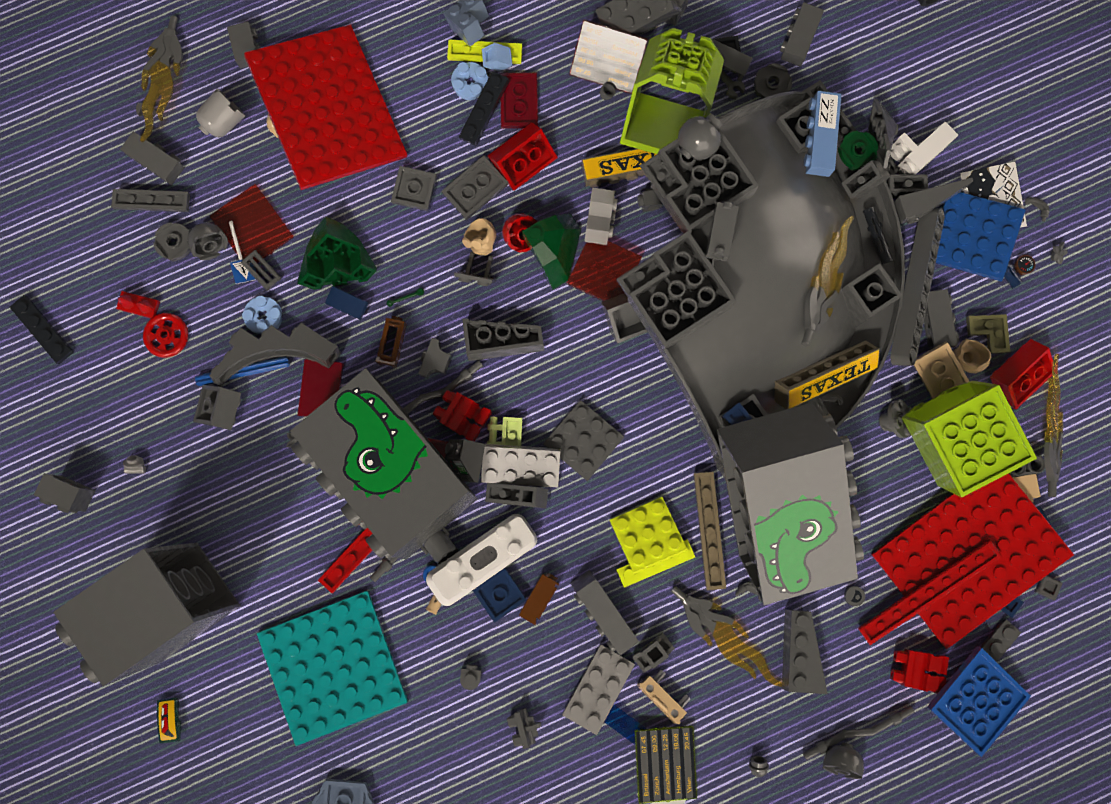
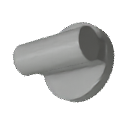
[123,455,146,474]

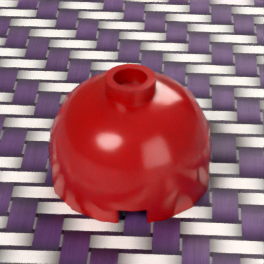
[502,213,538,253]

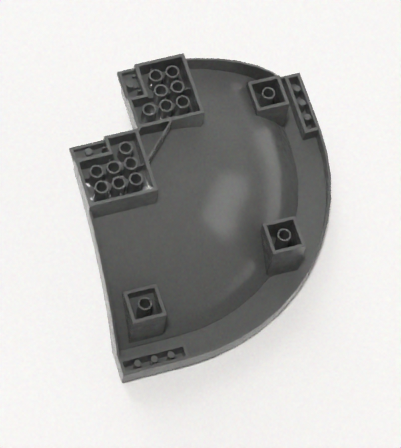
[617,80,905,481]

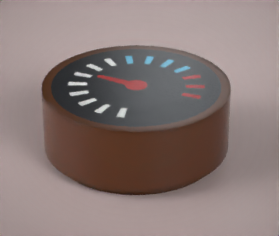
[1014,255,1036,275]

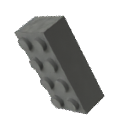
[596,0,682,36]

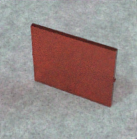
[210,184,294,263]

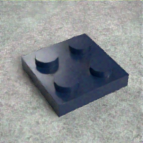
[472,568,527,623]

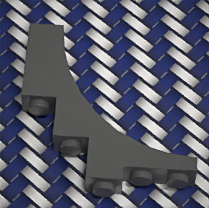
[209,323,341,387]

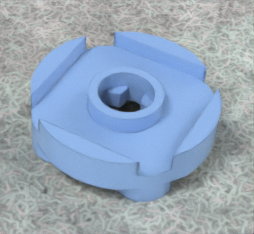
[451,62,488,100]
[242,296,282,334]

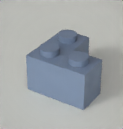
[443,0,489,46]

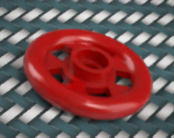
[143,313,189,358]

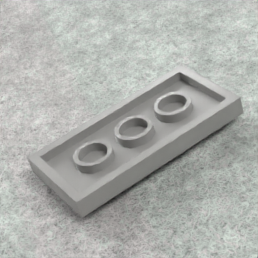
[481,444,561,488]
[562,644,635,735]

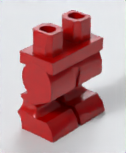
[433,390,492,442]
[890,649,949,694]

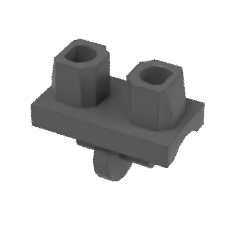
[507,708,542,749]

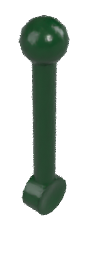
[386,288,424,307]

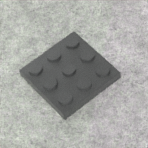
[544,400,624,481]

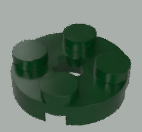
[838,131,878,171]

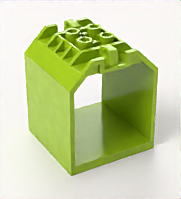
[620,28,724,154]
[902,381,1037,497]

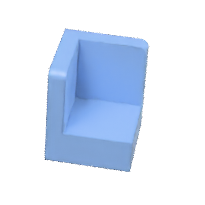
[482,43,512,72]

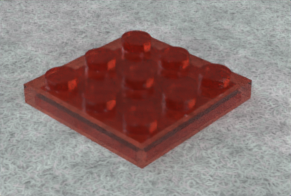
[567,241,642,301]

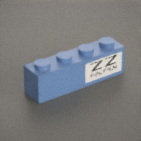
[804,91,841,177]

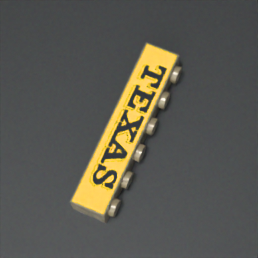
[581,149,657,188]
[775,341,880,409]

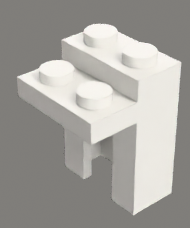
[890,122,958,175]

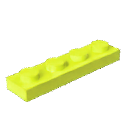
[447,40,522,64]
[616,539,695,588]

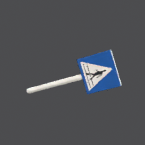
[229,221,257,284]

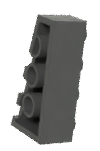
[462,318,544,361]
[570,570,639,655]
[782,609,828,694]

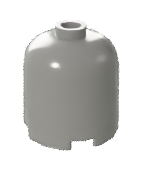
[196,88,245,138]

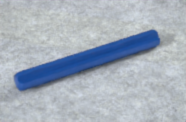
[195,356,290,386]

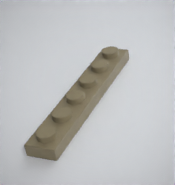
[693,472,726,590]

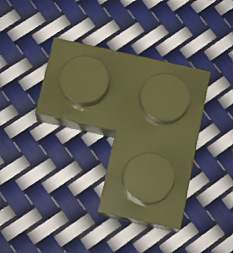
[966,314,1010,354]

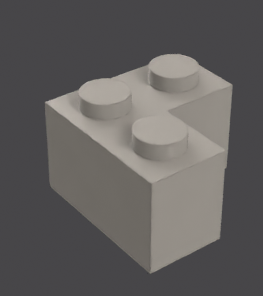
[585,188,618,245]

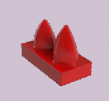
[116,291,160,319]

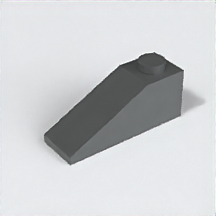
[485,483,549,509]

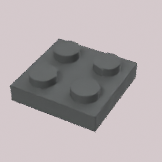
[391,166,437,211]

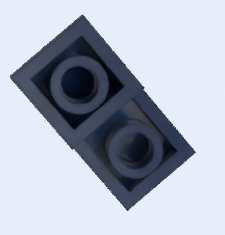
[325,286,368,320]

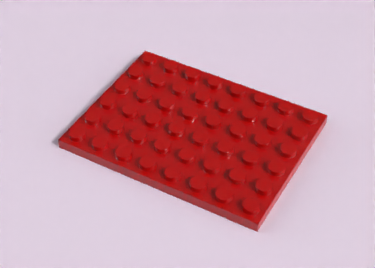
[244,24,407,190]
[871,473,1074,650]

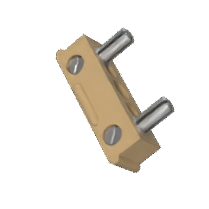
[637,670,690,724]

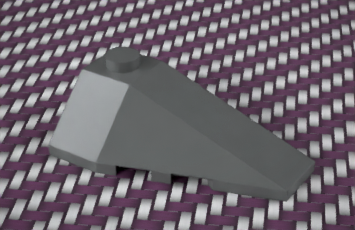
[867,99,898,168]
[894,178,973,224]

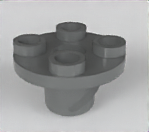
[879,399,912,438]

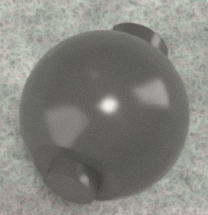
[678,113,723,160]

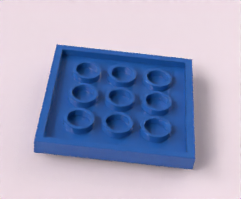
[936,192,1026,282]
[927,646,1031,757]

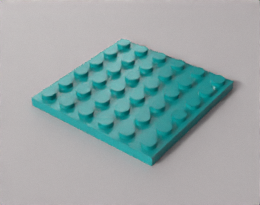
[257,590,408,746]

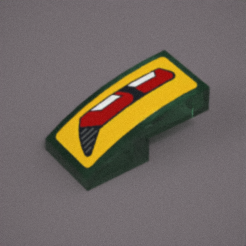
[157,698,181,744]

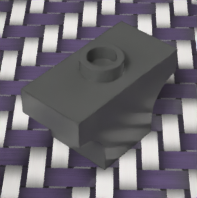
[418,338,452,379]
[632,632,675,673]

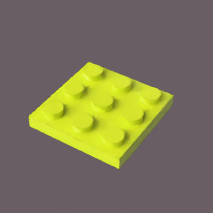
[610,497,687,574]

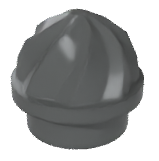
[749,756,769,777]

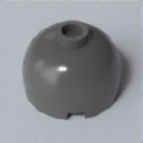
[187,222,228,261]
[823,743,864,779]

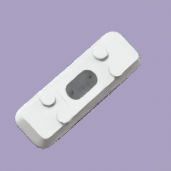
[426,514,537,606]

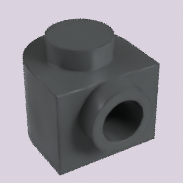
[637,188,662,212]
[460,664,482,690]

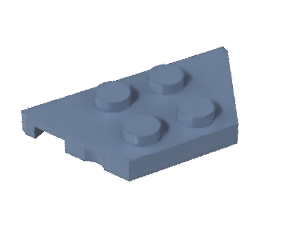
[312,779,374,804]

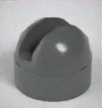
[599,83,615,100]

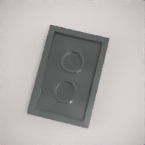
[441,155,509,221]

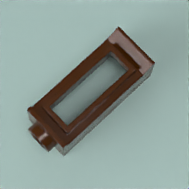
[375,316,407,369]
[519,573,559,626]

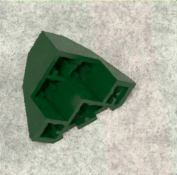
[522,214,581,290]
[297,217,377,290]

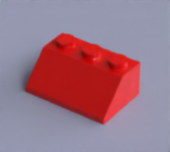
[488,122,558,191]
[990,339,1056,410]

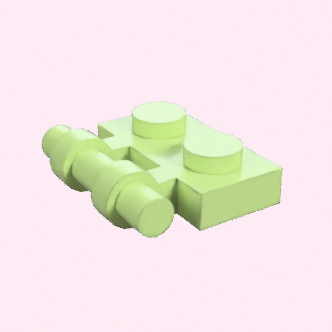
[487,417,523,446]

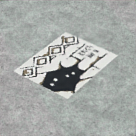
[960,162,1027,227]

